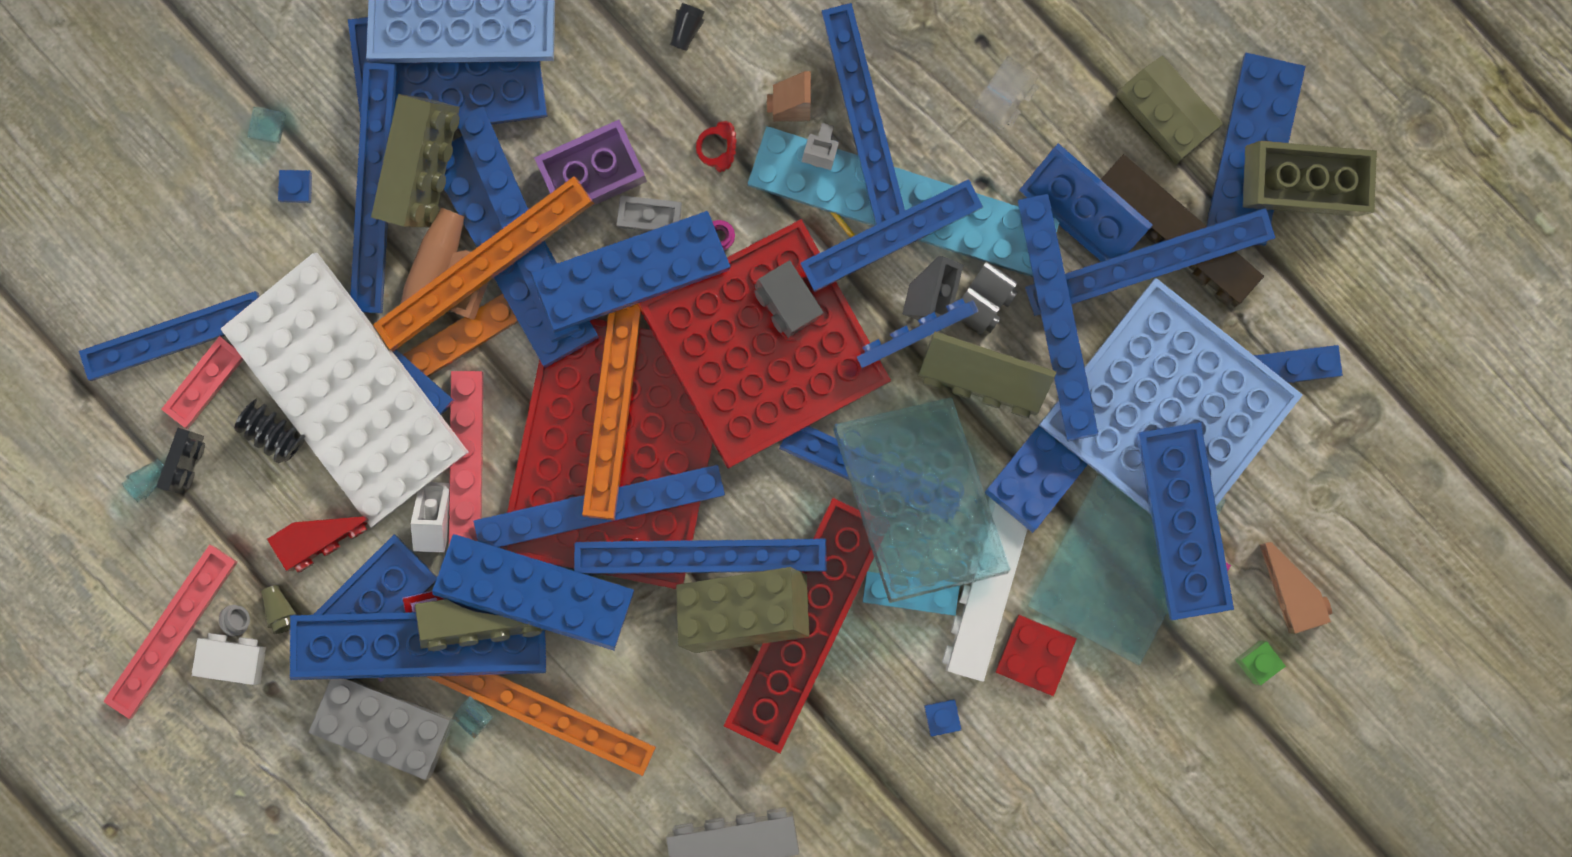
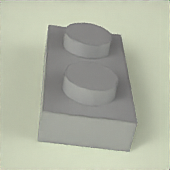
[617,195,682,231]

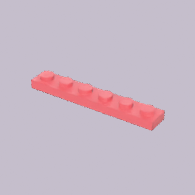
[449,371,484,544]
[103,544,238,719]

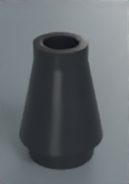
[670,3,705,51]

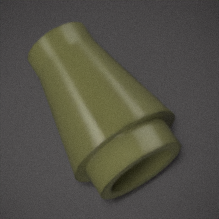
[261,585,297,634]

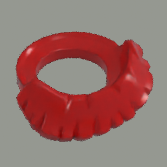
[696,121,737,173]

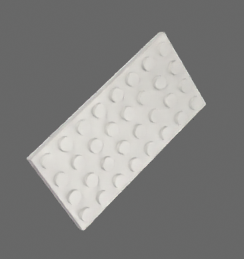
[221,253,469,527]

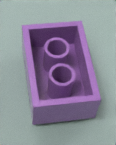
[534,119,647,208]

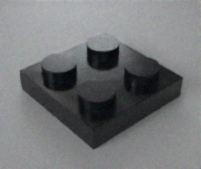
[156,428,205,494]

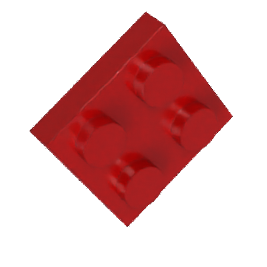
[995,614,1077,697]

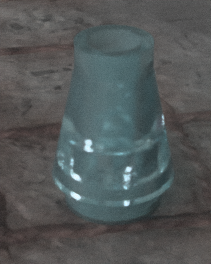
[121,458,164,503]

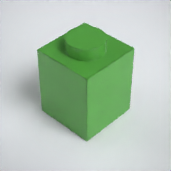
[1235,641,1286,685]

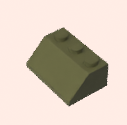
[1116,55,1223,165]

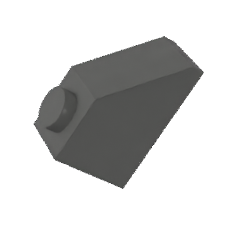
[902,256,964,320]

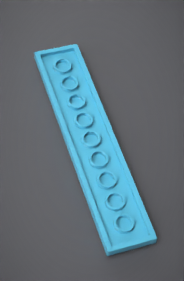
[748,126,1060,277]

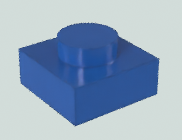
[278,170,312,203]
[924,699,961,737]

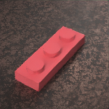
[161,336,244,429]

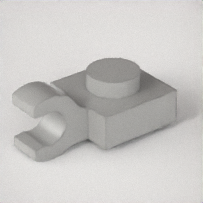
[801,123,839,170]

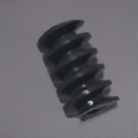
[234,398,306,464]

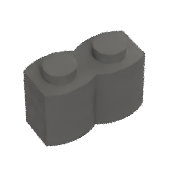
[960,262,1018,335]

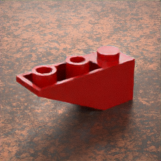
[267,516,369,573]

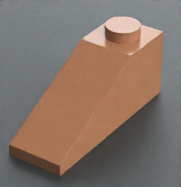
[767,71,811,122]
[1259,542,1332,634]

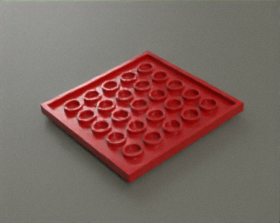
[638,219,891,469]

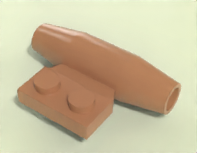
[400,208,489,333]

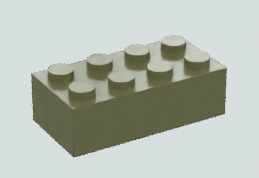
[371,94,460,228]
[1243,141,1377,217]
[676,567,809,653]

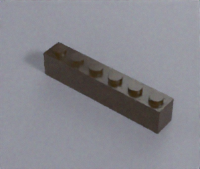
[1100,154,1264,308]

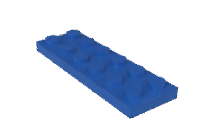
[1206,52,1306,246]
[531,211,731,333]
[1137,422,1234,620]
[432,534,634,651]

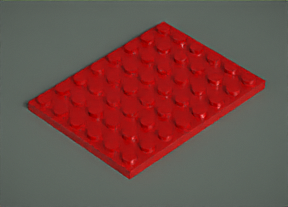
[500,319,713,589]

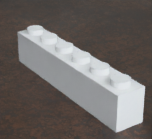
[942,497,1027,682]

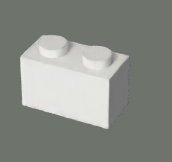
[191,633,266,685]

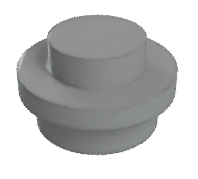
[219,605,250,636]

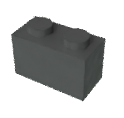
[754,260,824,338]

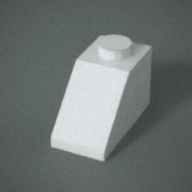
[411,482,450,553]

